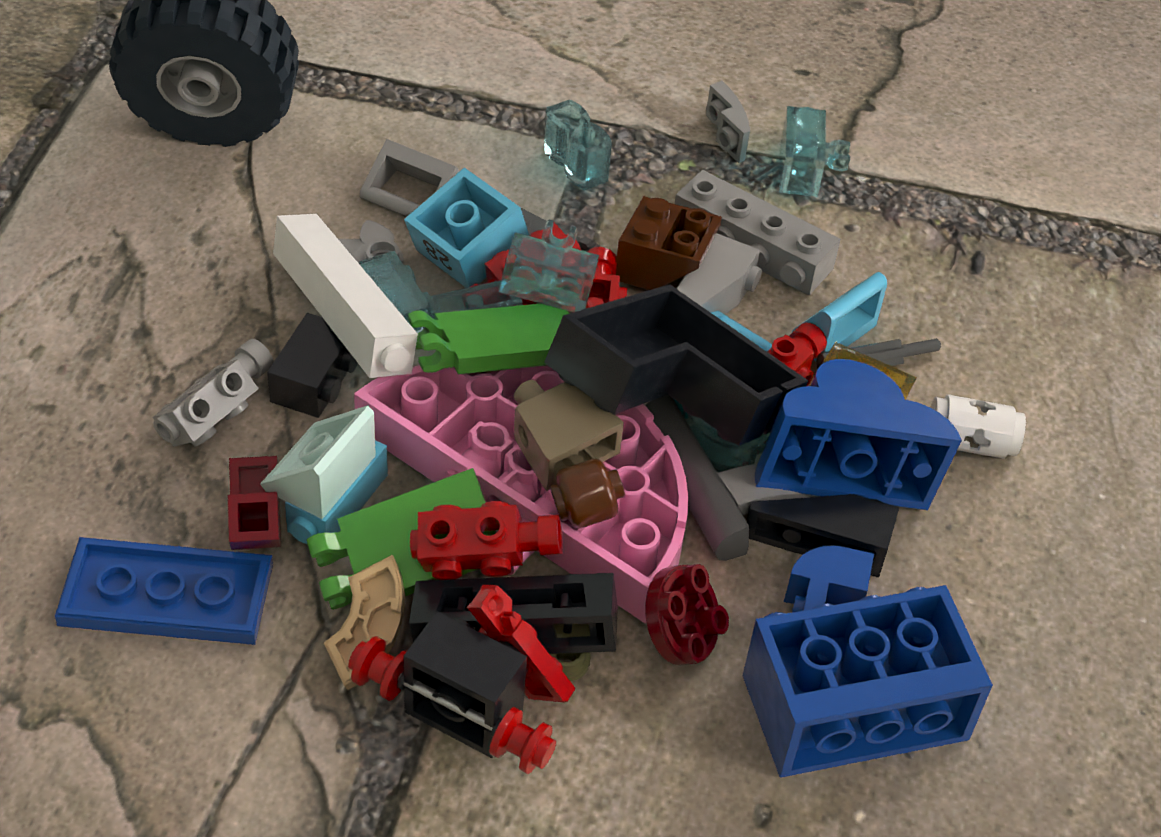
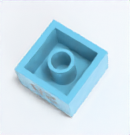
[404,167,529,288]

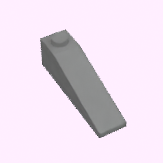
[677,233,762,314]

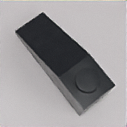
[747,494,899,578]

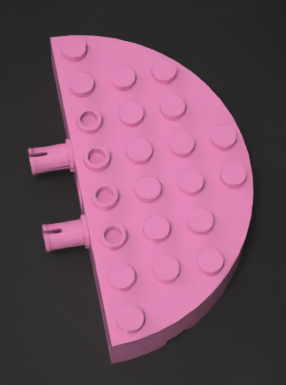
[354,365,688,624]

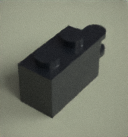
[267,313,358,418]

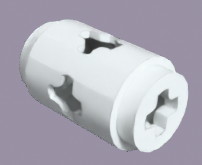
[930,395,1026,459]

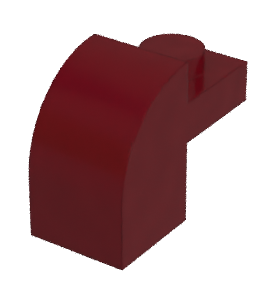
[227,456,281,550]

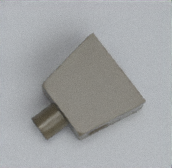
[514,380,624,491]

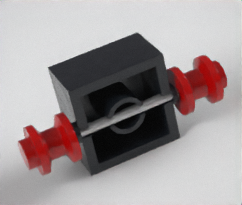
[348,611,556,774]

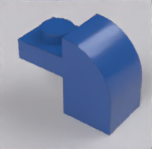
[784,546,874,612]

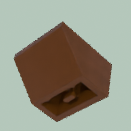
[616,196,722,290]

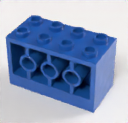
[742,585,993,778]

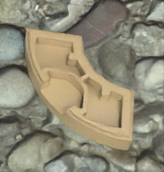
[324,555,405,690]

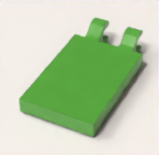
[408,302,569,374]
[306,468,497,610]

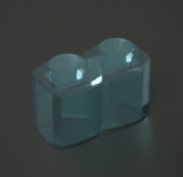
[544,99,612,190]

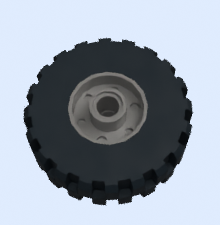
[109,0,299,147]

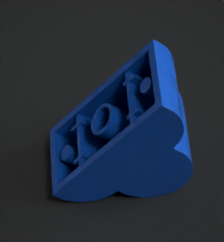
[754,359,962,510]

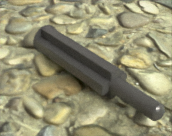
[816,338,941,369]

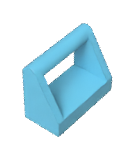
[792,272,887,361]

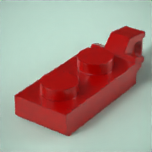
[467,585,576,703]

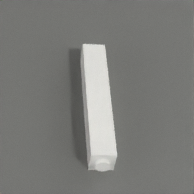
[273,214,418,378]

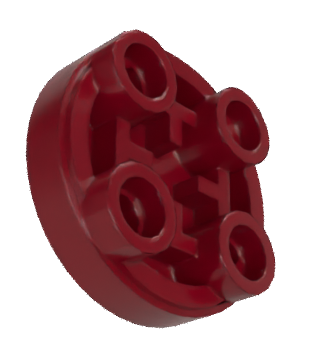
[645,564,729,665]

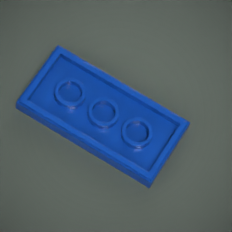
[55,537,273,645]

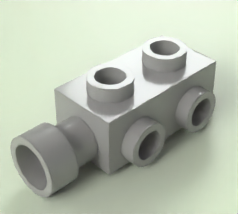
[152,339,274,447]

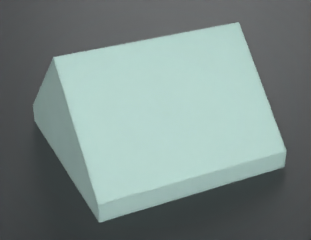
[260,405,376,519]

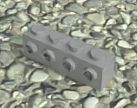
[675,170,841,295]

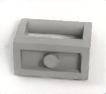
[360,139,460,217]

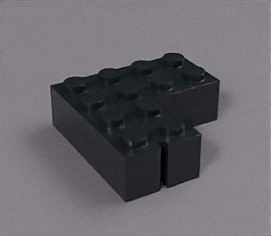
[544,284,808,446]

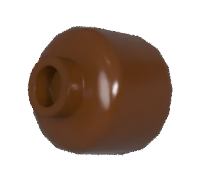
[550,459,625,529]

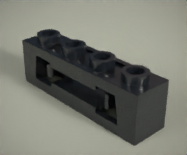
[409,573,618,654]

